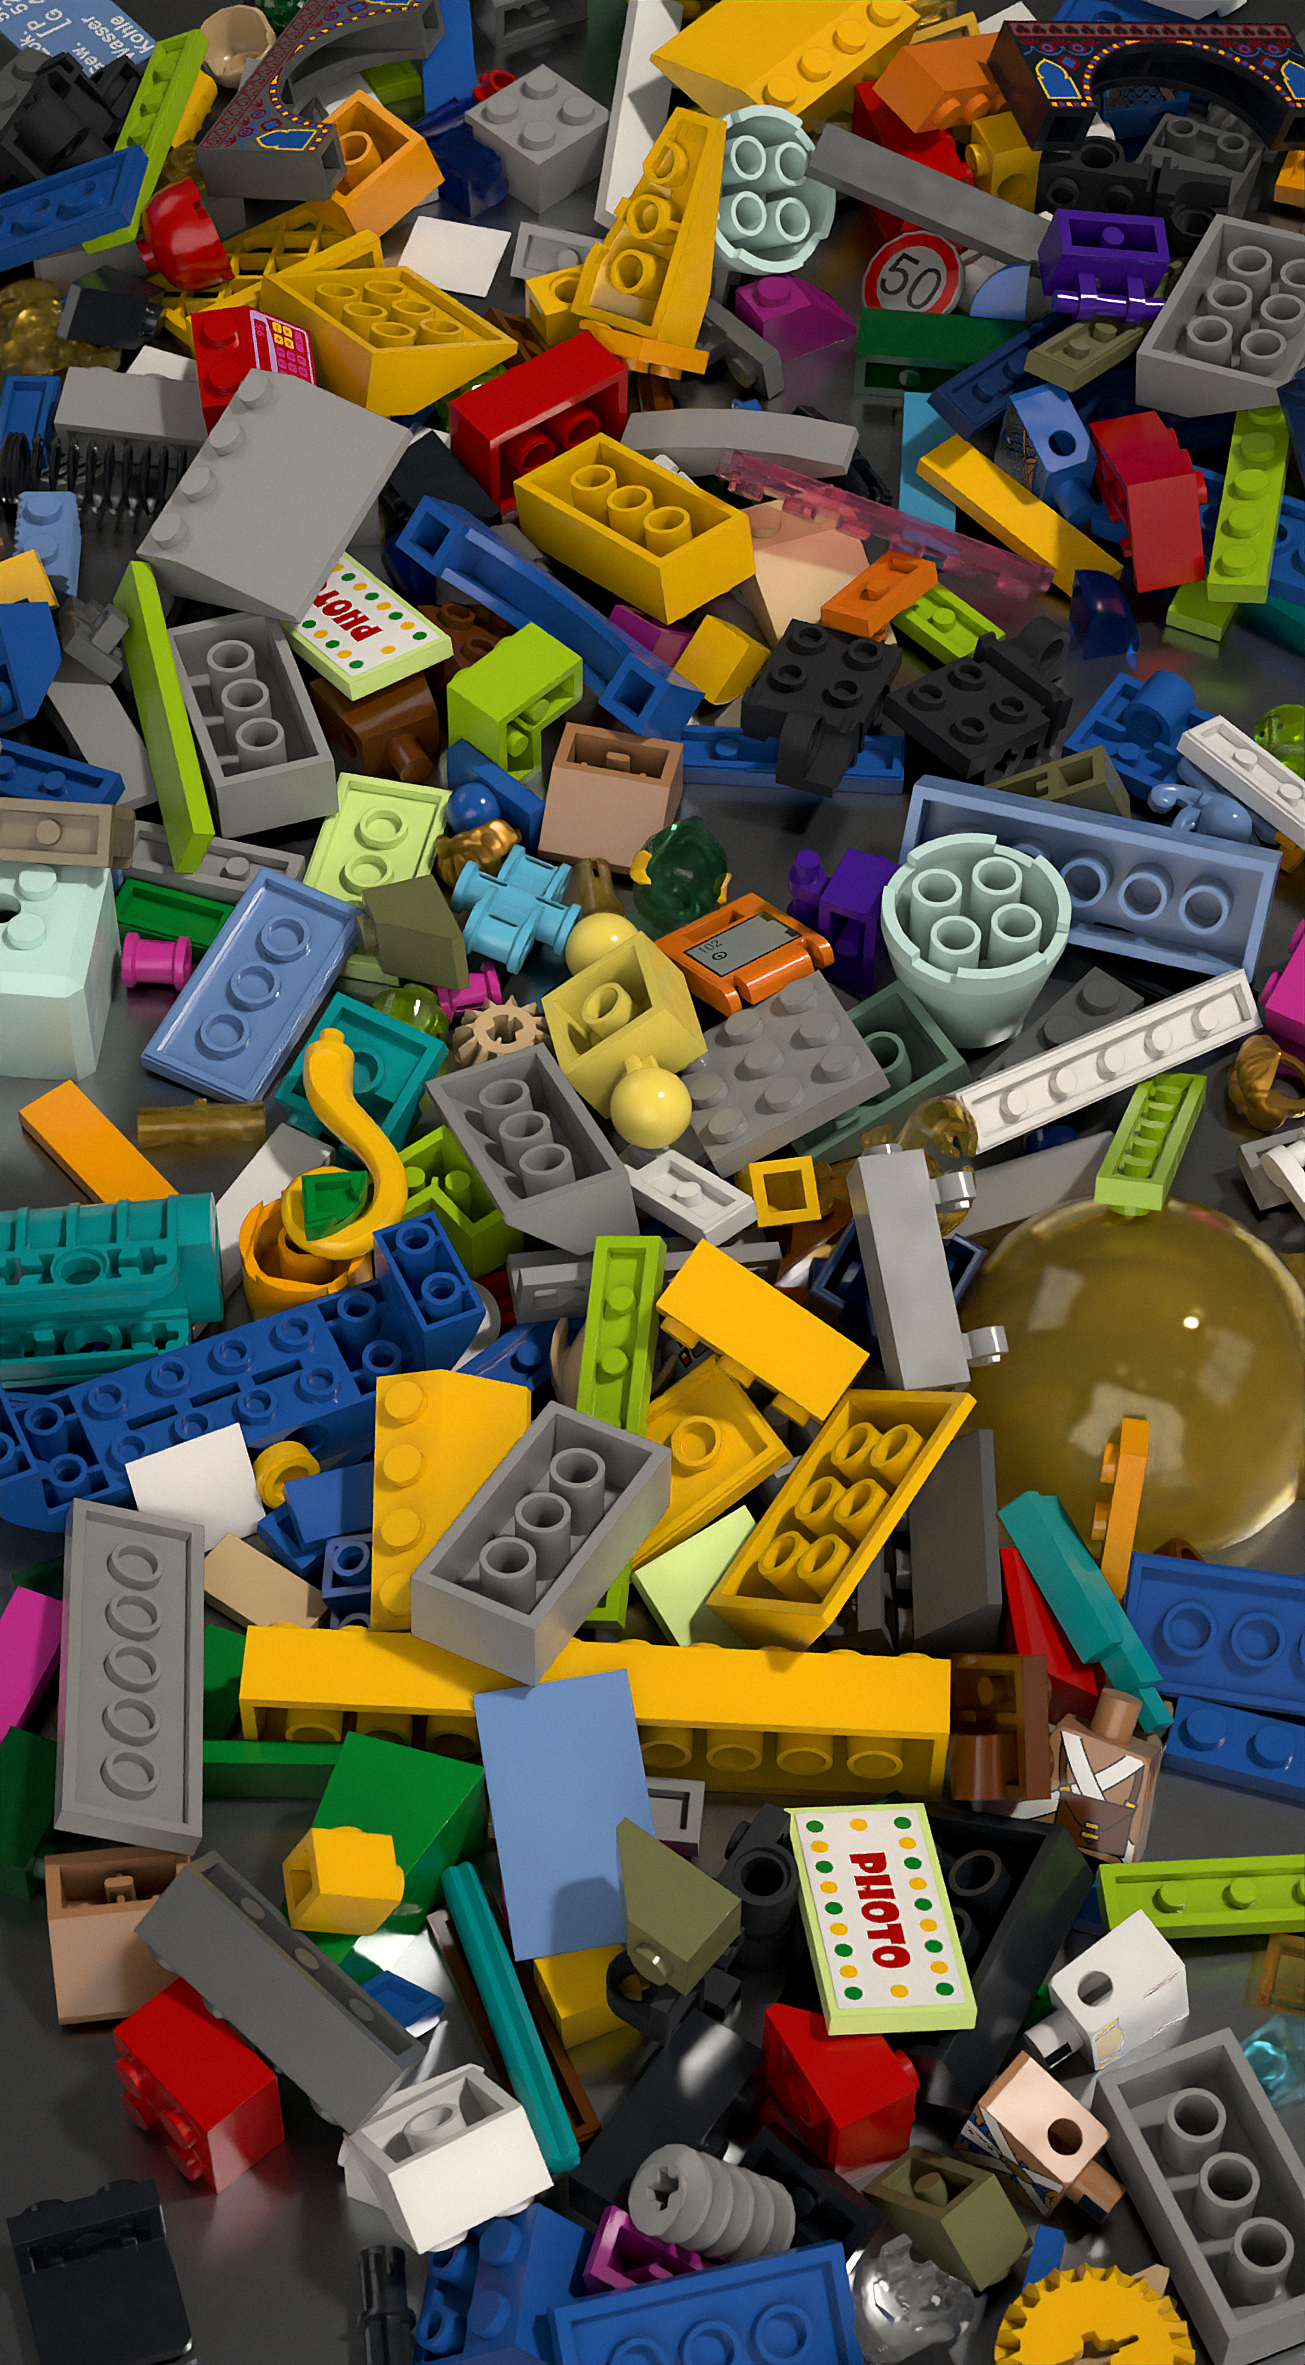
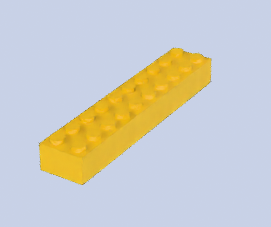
[239,1622,951,1803]

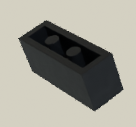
[569,2007,770,2225]

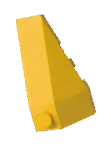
[570,106,727,349]

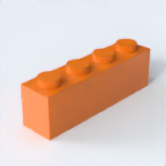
[872,32,1011,134]

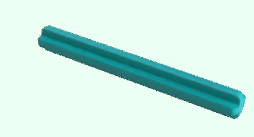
[441,1862,580,2176]

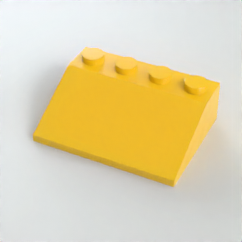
[649,0,921,134]
[259,266,518,420]
[705,1389,977,1652]

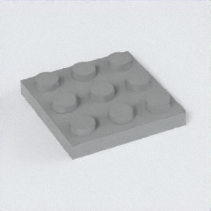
[675,970,891,1180]

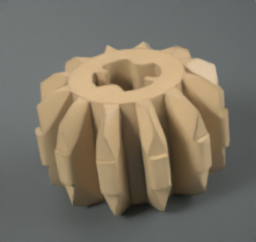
[452,994,558,1071]

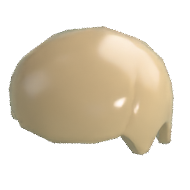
[200,5,277,89]

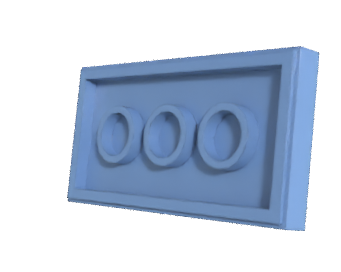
[140,866,364,1116]

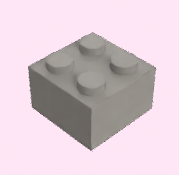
[465,64,611,215]

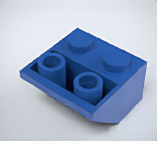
[0,602,63,735]
[412,2203,596,2365]

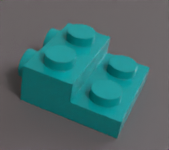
[274,991,449,1168]

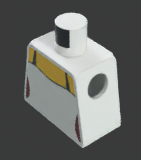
[1023,1909,1189,2070]

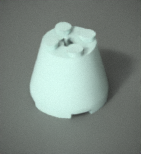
[713,105,836,276]
[881,833,1071,1049]

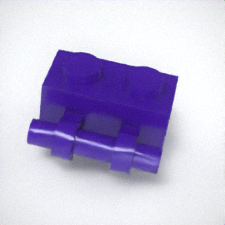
[1037,209,1170,325]
[787,847,902,997]

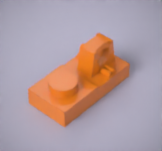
[820,550,938,643]

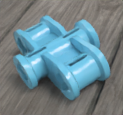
[449,844,583,975]

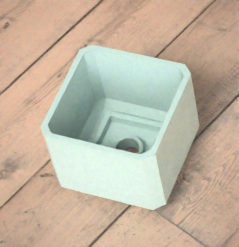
[0,861,121,1082]

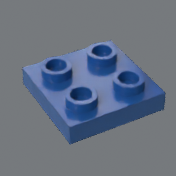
[1061,670,1216,801]

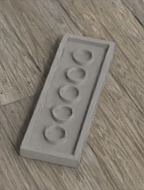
[54,1498,205,1856]

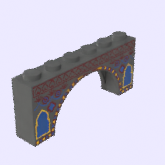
[195,0,446,201]

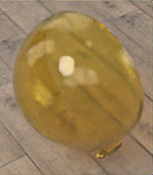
[950,1193,1305,1558]

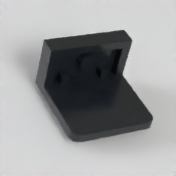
[6,2178,192,2365]

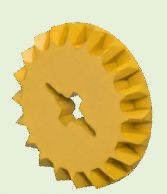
[994,2261,1195,2365]

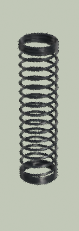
[0,432,200,518]

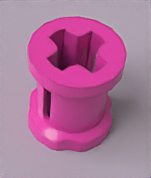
[122,932,192,991]
[431,961,503,1026]

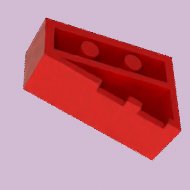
[1088,411,1207,593]

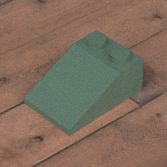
[788,979,973,1168]

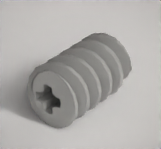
[628,2144,796,2264]

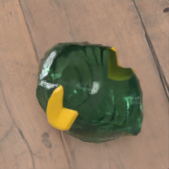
[629,815,732,935]

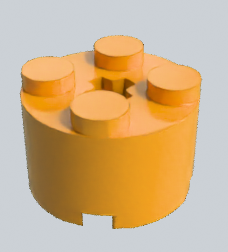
[239,1190,373,1321]

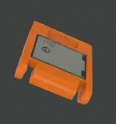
[653,892,835,1017]

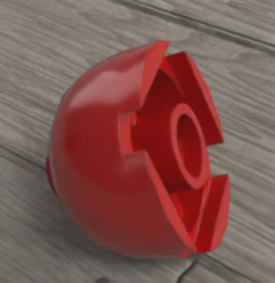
[135,175,235,291]

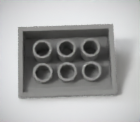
[1135,214,1305,418]
[136,368,414,624]

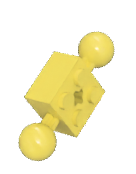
[541,912,708,1149]

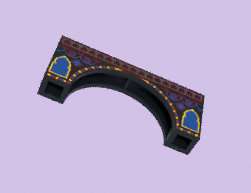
[987,20,1305,151]

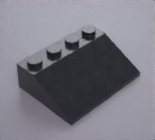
[776,1797,1096,2112]

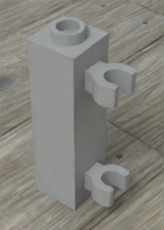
[846,1143,1009,1392]

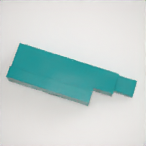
[997,1491,1174,1733]

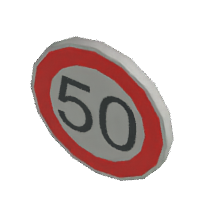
[862,230,965,314]

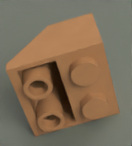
[538,722,684,880]
[44,1845,201,2025]

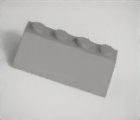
[425,1043,640,1256]

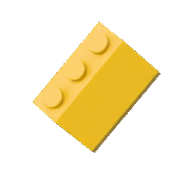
[655,1238,870,1427]

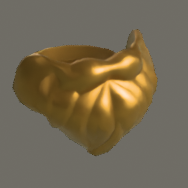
[435,818,522,889]
[1227,1035,1305,1131]

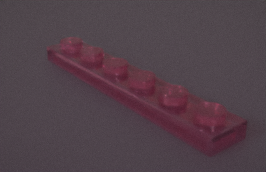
[715,449,1056,600]

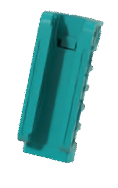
[0,1192,224,1389]

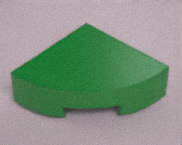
[301,1170,368,1241]

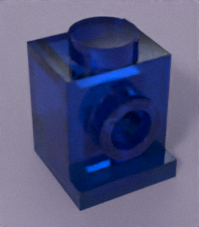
[428,122,509,219]

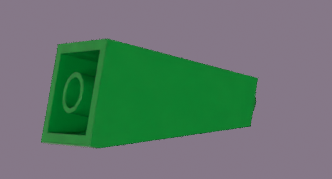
[279,1731,487,1985]

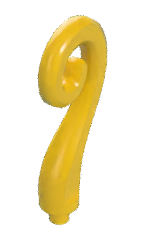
[281,1028,408,1260]

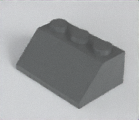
[893,1429,1002,1659]

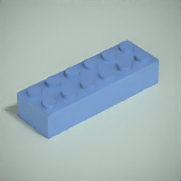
[898,774,1283,983]

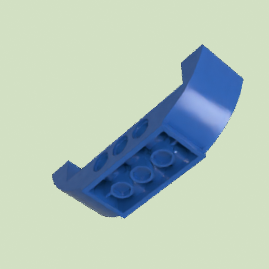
[0,1210,486,1532]

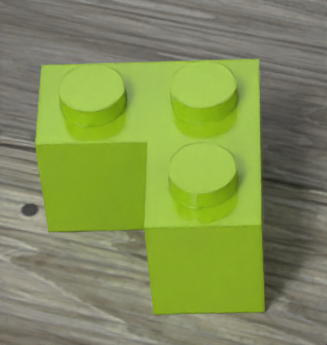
[447,621,583,785]
[359,1125,524,1280]

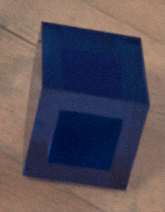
[1069,569,1141,660]

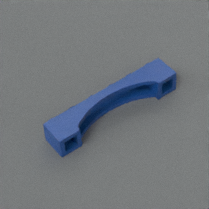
[395,495,706,742]

